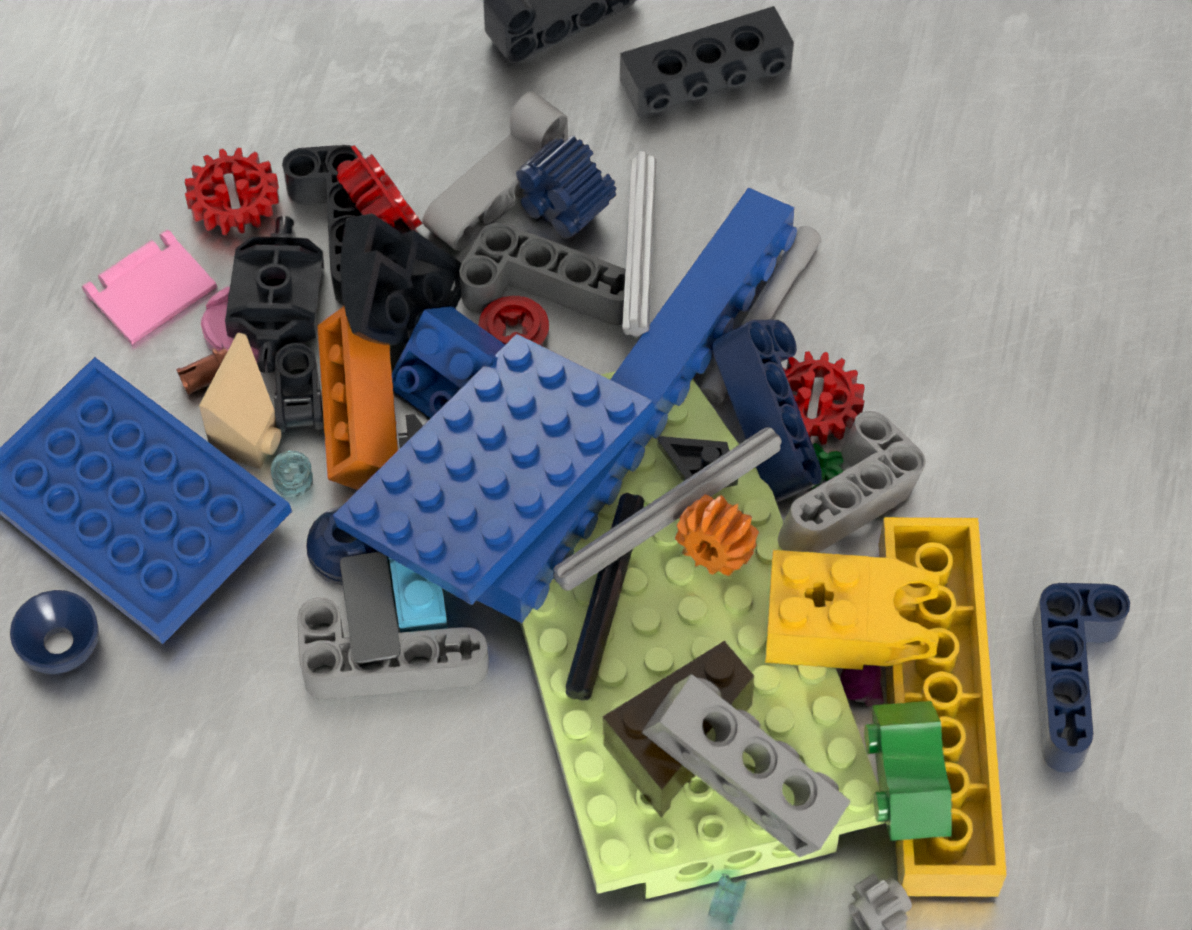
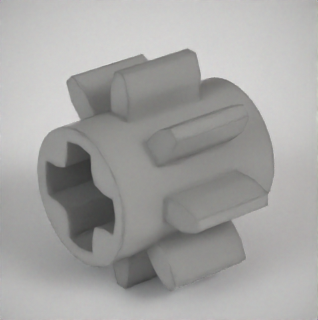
[848,873,912,930]

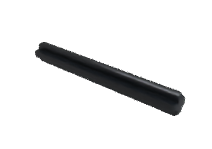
[565,492,645,701]

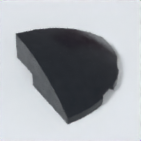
[340,213,462,345]

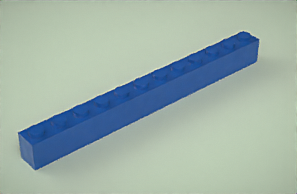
[477,187,797,623]

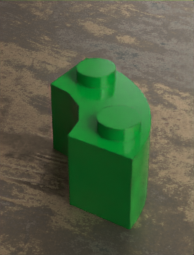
[864,701,952,841]

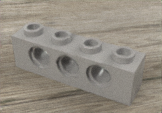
[642,674,851,857]

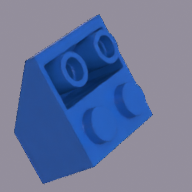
[392,306,505,418]

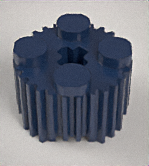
[516,135,617,239]

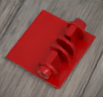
[337,145,423,234]

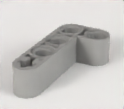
[422,91,568,251]
[777,411,926,553]
[297,597,489,699]

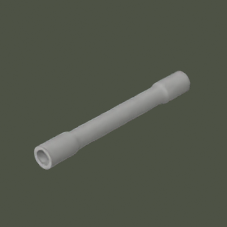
[700,226,821,405]

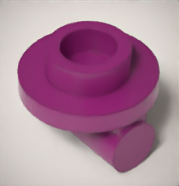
[840,665,884,707]

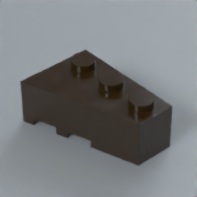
[603,641,754,818]

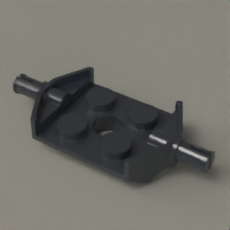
[225,216,324,373]

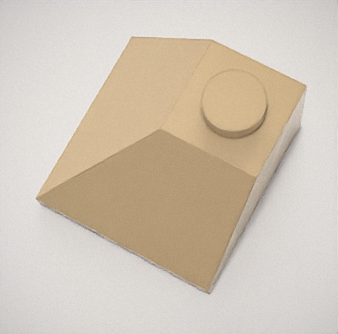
[199,333,281,469]

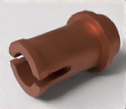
[176,348,228,395]

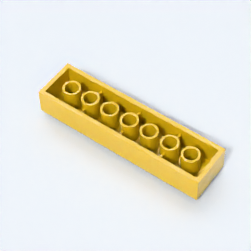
[878,517,1007,897]

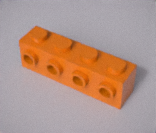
[317,306,398,490]

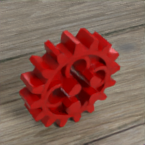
[185,148,279,235]
[783,351,865,445]

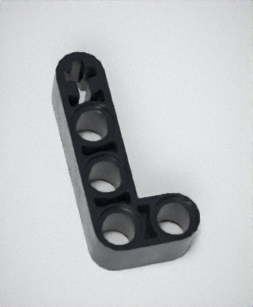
[483,0,637,63]
[282,145,363,306]

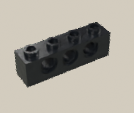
[619,6,794,116]

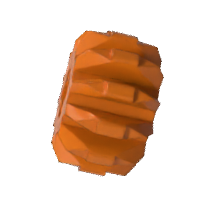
[675,494,759,576]

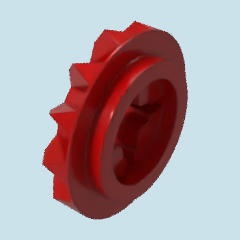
[478,296,549,346]

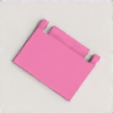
[82,229,217,345]

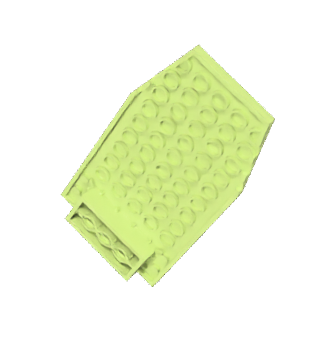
[520,371,886,899]

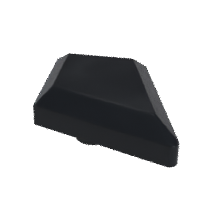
[657,436,738,487]

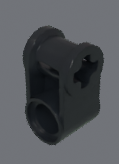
[274,343,324,433]

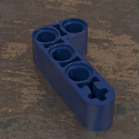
[713,320,822,502]
[1033,583,1130,773]

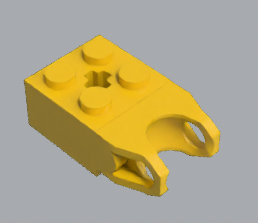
[765,550,940,670]

